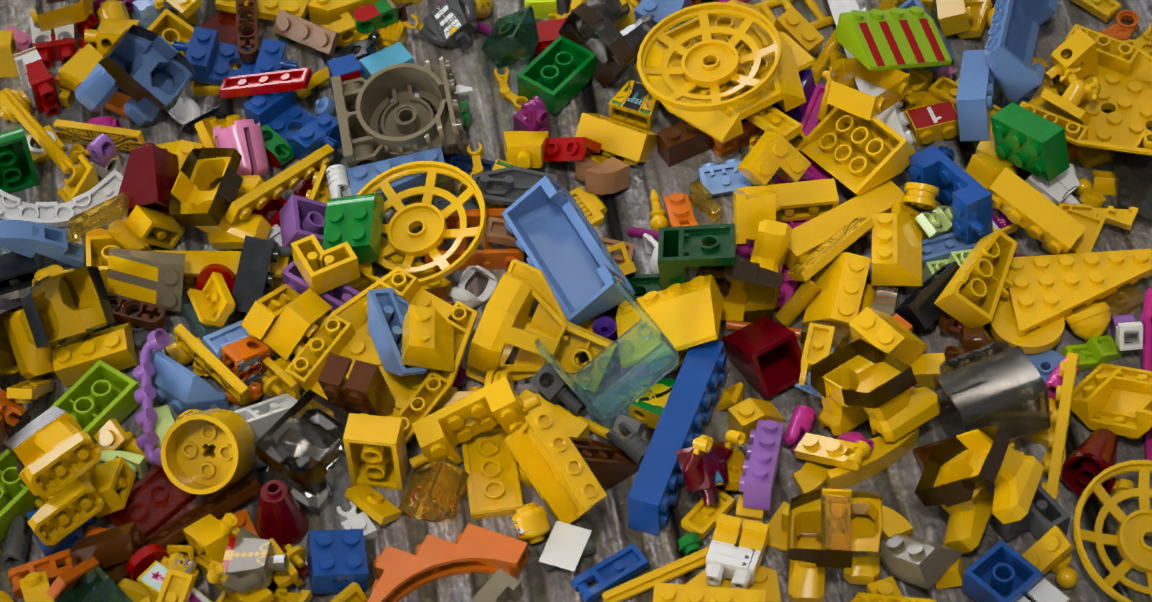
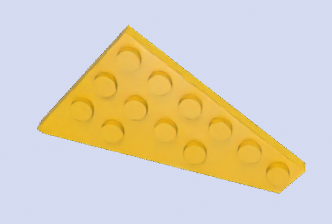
[1006,248,1152,337]

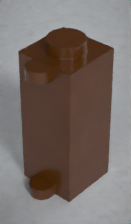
[69,522,145,571]

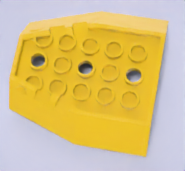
[634,0,806,143]
[1019,24,1152,156]
[285,267,478,444]

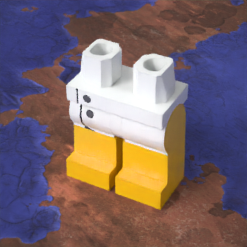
[706,513,769,589]

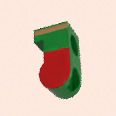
[354,0,399,34]
[261,124,295,169]

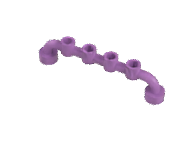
[133,328,170,468]

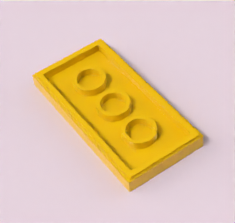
[461,425,523,520]

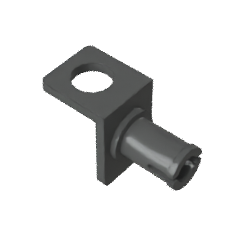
[530,363,587,417]

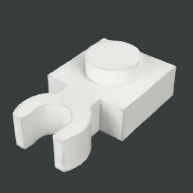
[336,501,378,542]

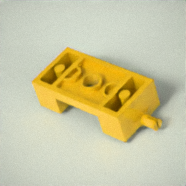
[409,377,541,473]

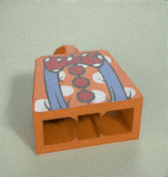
[222,335,278,387]

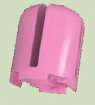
[213,119,270,179]

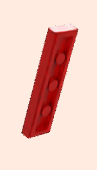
[218,68,313,99]

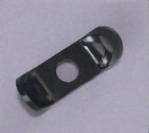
[321,28,381,64]

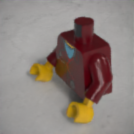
[676,430,746,505]

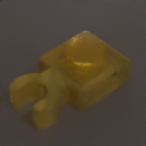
[689,179,722,222]

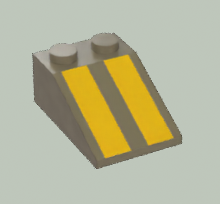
[107,248,185,311]

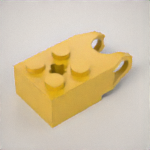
[85,217,137,291]

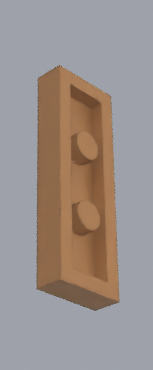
[272,10,340,55]

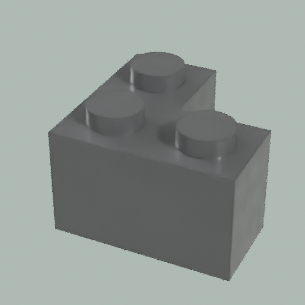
[990,484,1071,542]

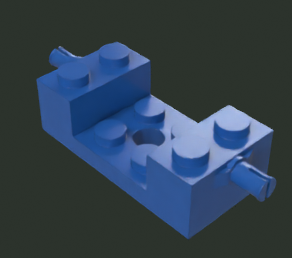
[173,26,298,86]
[243,90,342,160]
[905,145,993,244]

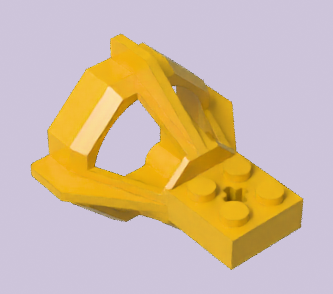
[466,259,618,393]

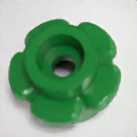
[678,532,704,555]

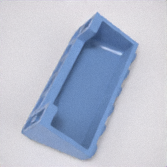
[985,0,1058,103]
[501,175,636,325]

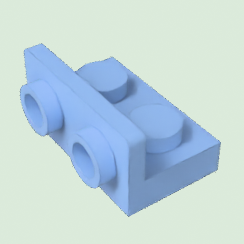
[697,158,752,198]

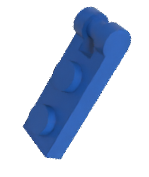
[571,543,649,602]

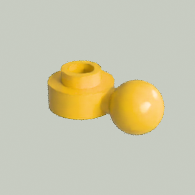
[1074,178,1106,208]
[1050,552,1078,589]

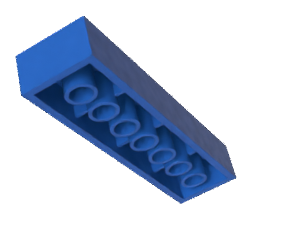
[627,340,727,537]

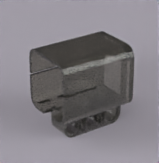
[934,342,1051,443]

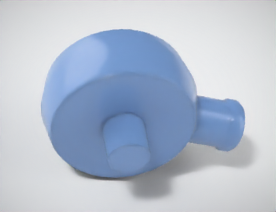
[315,97,335,116]

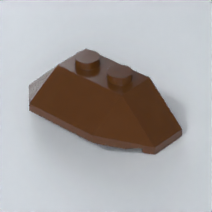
[569,437,640,489]

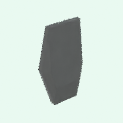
[472,166,557,206]

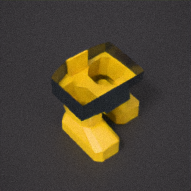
[3,266,115,380]

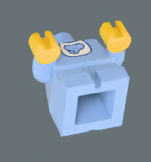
[132,0,173,29]

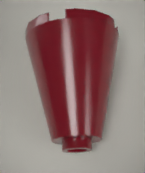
[1062,428,1118,499]
[255,480,308,550]

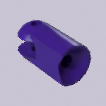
[592,316,619,354]

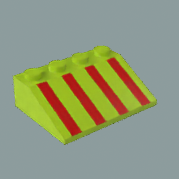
[834,6,952,71]

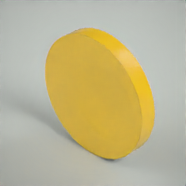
[989,296,1065,354]

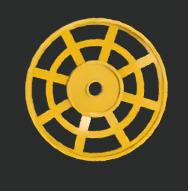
[637,2,782,112]
[356,161,487,286]
[1073,460,1152,602]

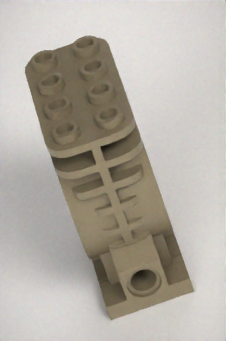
[331,56,468,168]

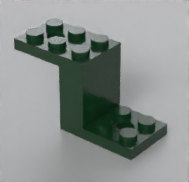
[613,223,736,317]

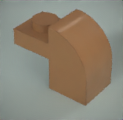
[575,157,630,195]

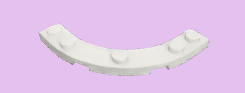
[0,169,123,227]

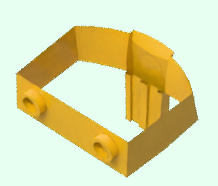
[29,0,94,32]
[817,58,910,121]

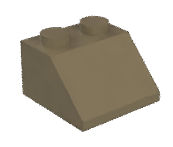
[880,534,962,589]

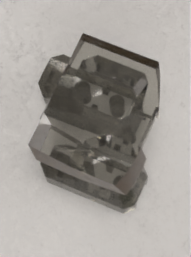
[558,0,655,88]
[254,389,349,517]

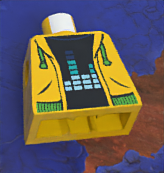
[609,80,660,132]

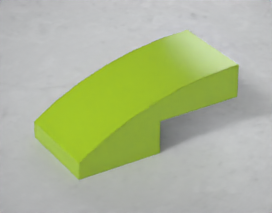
[1061,335,1122,371]

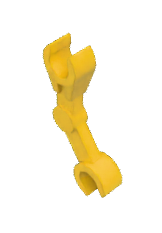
[494,67,528,112]
[458,142,484,195]

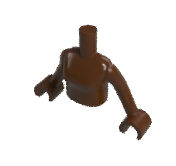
[939,313,1008,366]

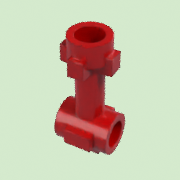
[76,13,98,48]

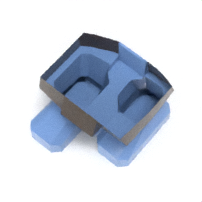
[75,25,196,126]

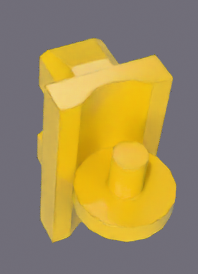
[262,357,302,400]
[269,538,306,589]

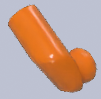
[225,382,263,406]

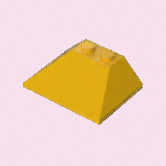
[1071,363,1152,439]

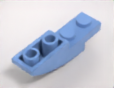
[0,220,84,267]

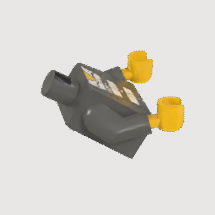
[405,0,478,50]

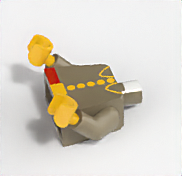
[207,513,288,594]

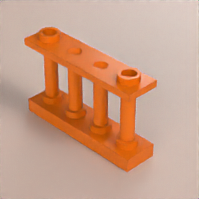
[424,208,525,271]

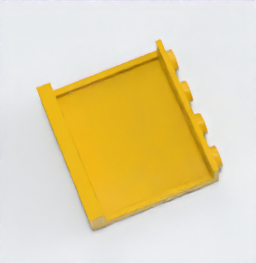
[503,403,607,524]

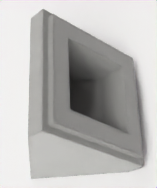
[613,413,648,436]

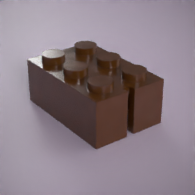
[318,353,395,422]

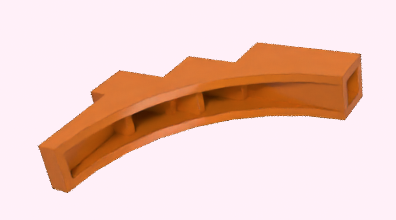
[364,523,529,602]

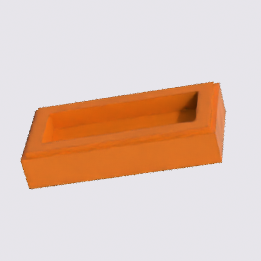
[46,556,99,599]

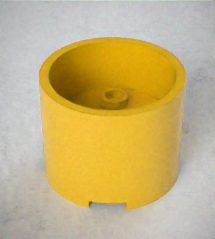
[160,409,256,495]

